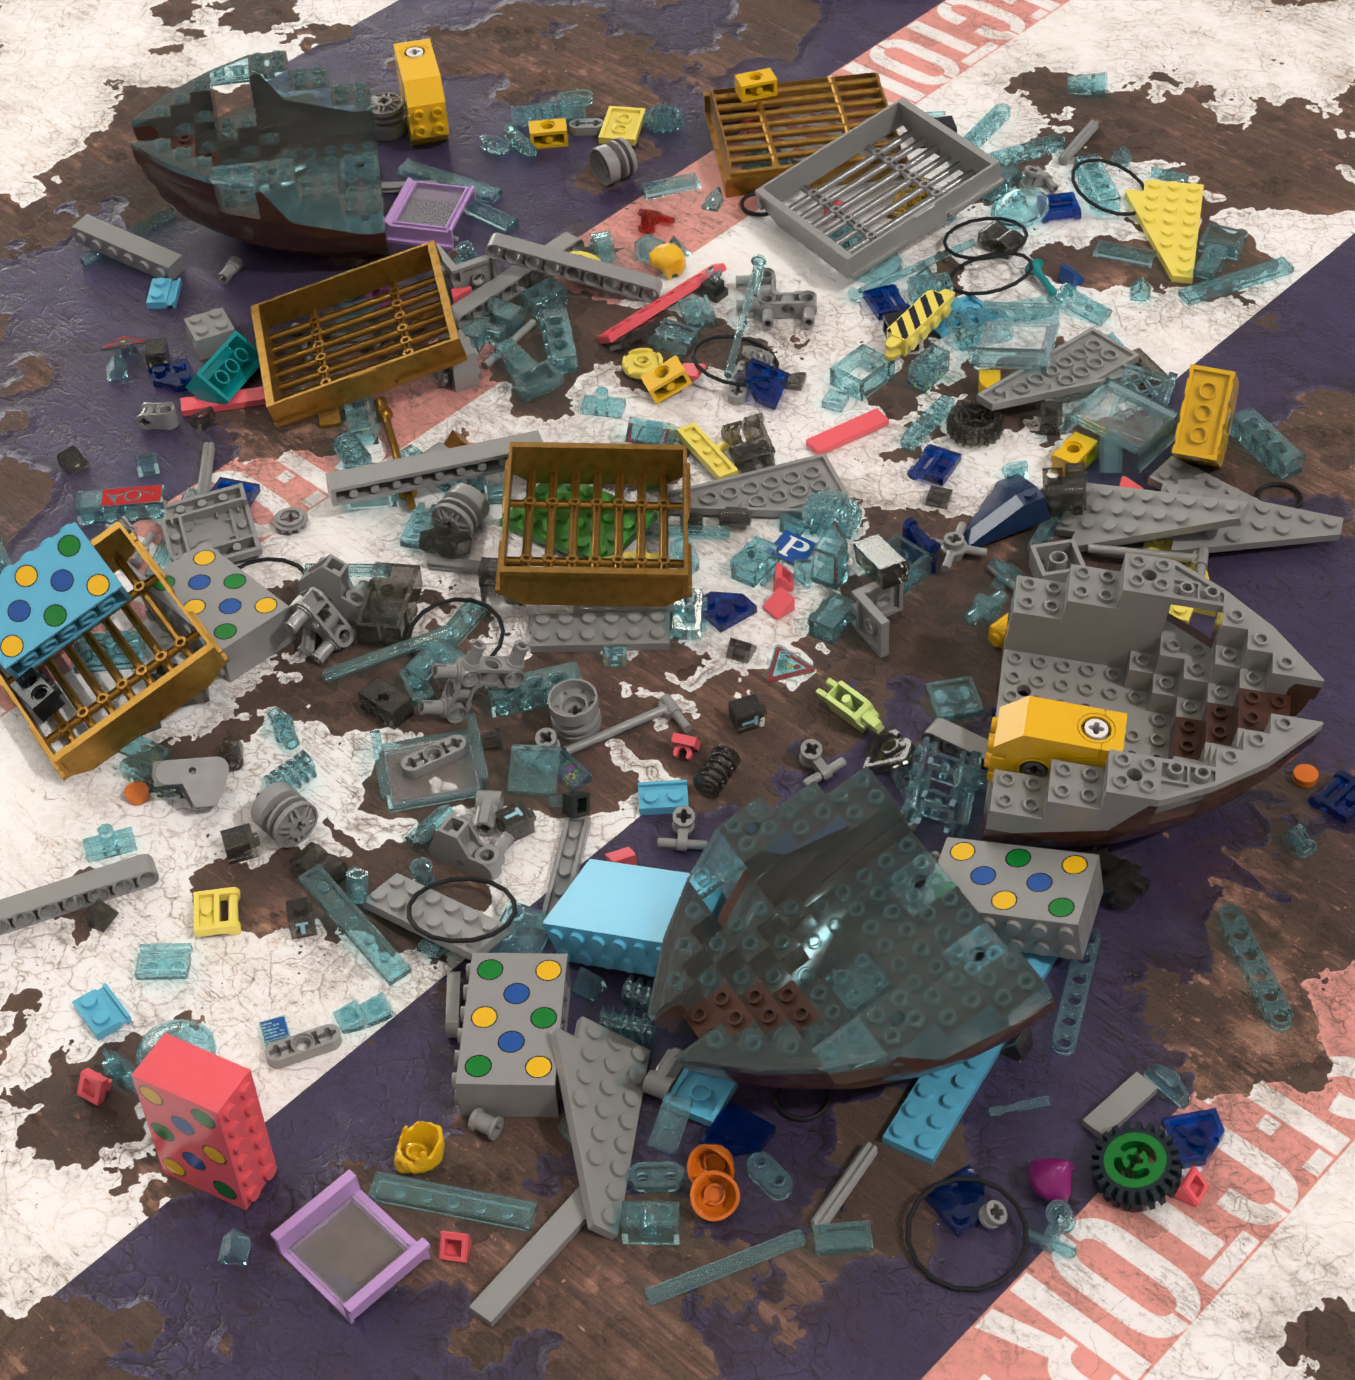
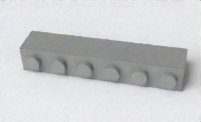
[72,214,184,280]

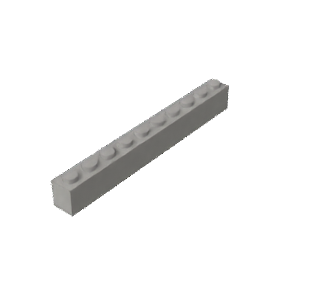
[325,430,543,507]

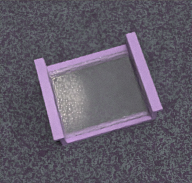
[384,177,478,250]
[270,1169,431,1324]

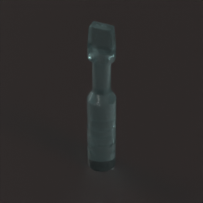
[988,1095,1051,1117]

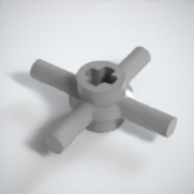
[920,522,988,572]

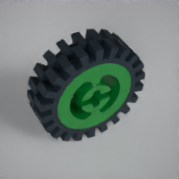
[1091,1121,1182,1212]

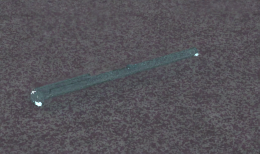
[847,239,976,302]
[724,254,766,378]

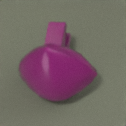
[1027,1157,1076,1205]

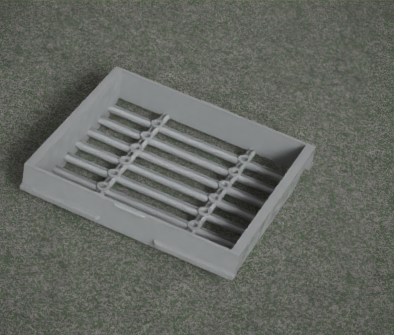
[755,97,1005,280]

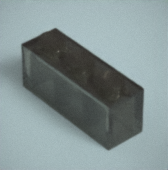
[853,534,910,590]

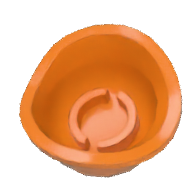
[687,1144,735,1183]
[690,1170,740,1221]

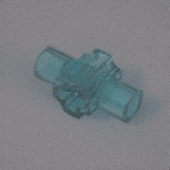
[964,589,1008,626]
[268,708,300,750]
[346,866,369,904]

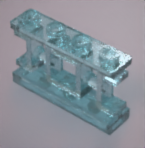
[902,736,982,839]

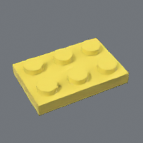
[598,106,646,146]

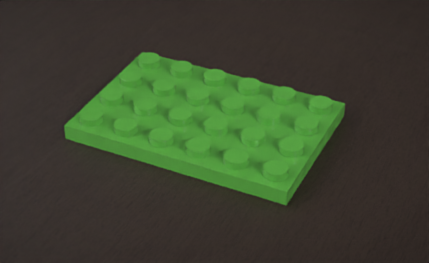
[499,483,658,558]

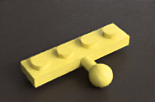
[676,423,742,480]

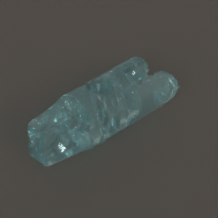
[502,123,537,156]

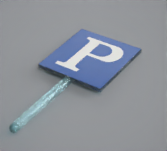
[760,530,819,586]

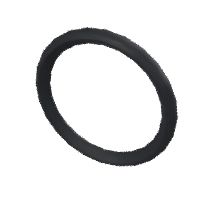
[740,191,769,217]
[1255,481,1303,509]
[773,1087,831,1122]

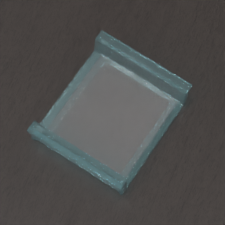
[968,302,1059,374]
[1058,376,1180,473]
[370,713,489,813]

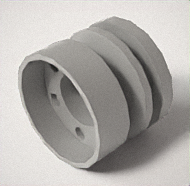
[365,92,407,141]
[589,137,638,186]
[430,483,489,543]
[547,678,602,743]
[251,782,318,848]

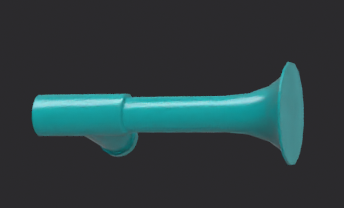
[1025,258,1077,306]

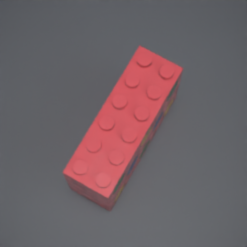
[131,1033,277,1210]

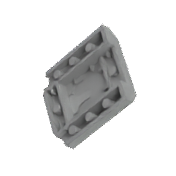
[161,483,263,563]

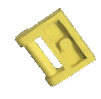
[193,887,241,938]

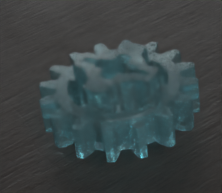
[644,103,684,133]

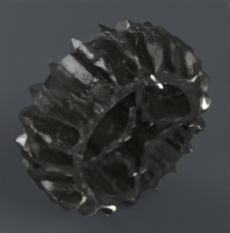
[946,400,1004,448]

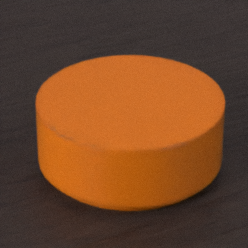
[1292,764,1319,788]
[124,781,150,805]

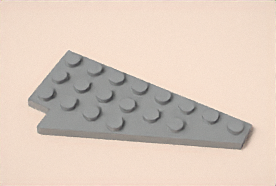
[976,327,1141,411]
[668,453,848,519]
[1161,481,1343,553]
[1055,482,1250,552]
[550,1016,650,1240]

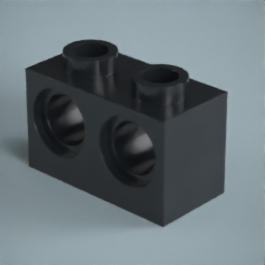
[10,667,65,722]

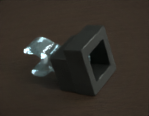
[701,265,728,303]
[548,791,590,818]

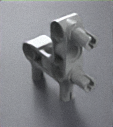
[736,267,817,329]
[418,639,529,724]

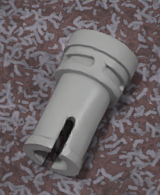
[217,256,244,284]

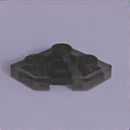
[608,318,661,351]
[863,729,916,774]

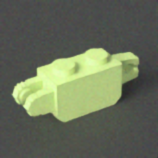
[815,678,885,734]

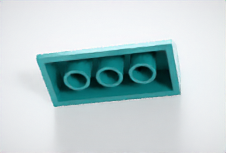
[185,330,260,404]

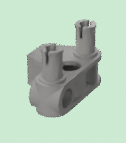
[298,554,372,621]
[284,587,354,665]
[151,756,229,809]
[428,814,515,880]

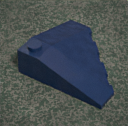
[963,473,1050,547]

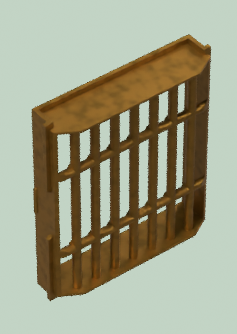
[703,72,908,198]
[250,240,468,428]
[495,442,692,607]
[0,521,230,781]

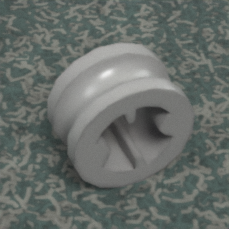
[978,1200,1007,1229]

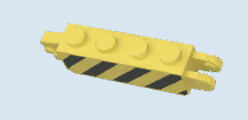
[884,289,955,361]

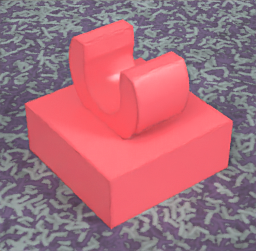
[671,732,701,761]
[77,1068,112,1106]

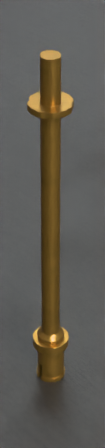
[374,396,418,510]

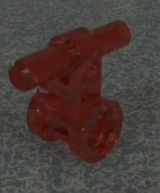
[638,209,675,234]

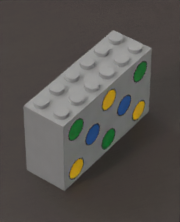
[141,542,296,683]
[923,837,1103,960]
[452,953,571,1117]

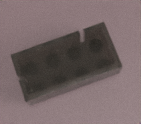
[355,562,423,648]

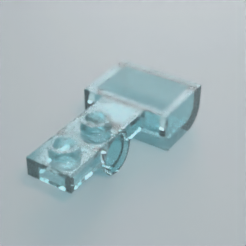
[1193,223,1248,280]
[494,338,564,402]

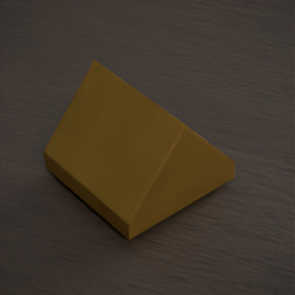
[318,407,341,428]
[444,430,469,448]

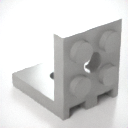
[433,245,498,300]
[851,571,904,658]

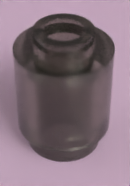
[719,507,752,530]
[219,736,244,772]

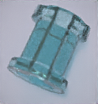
[1285,824,1318,858]
[410,857,435,886]

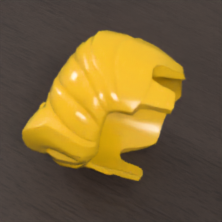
[649,243,686,280]
[394,1121,445,1174]

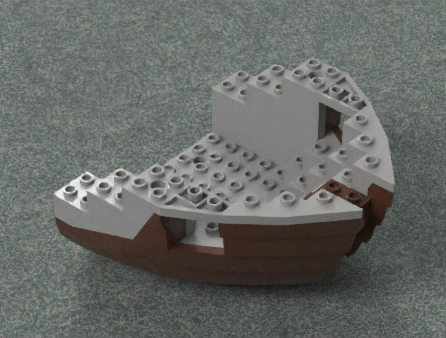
[980,552,1324,847]

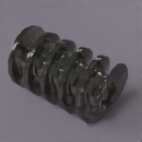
[693,745,741,799]

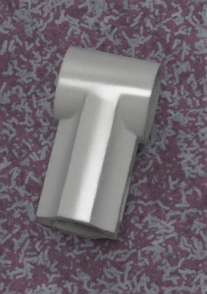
[473,790,504,837]
[642,1047,687,1101]

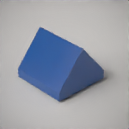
[1058,264,1085,288]

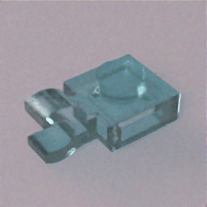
[479,134,512,158]

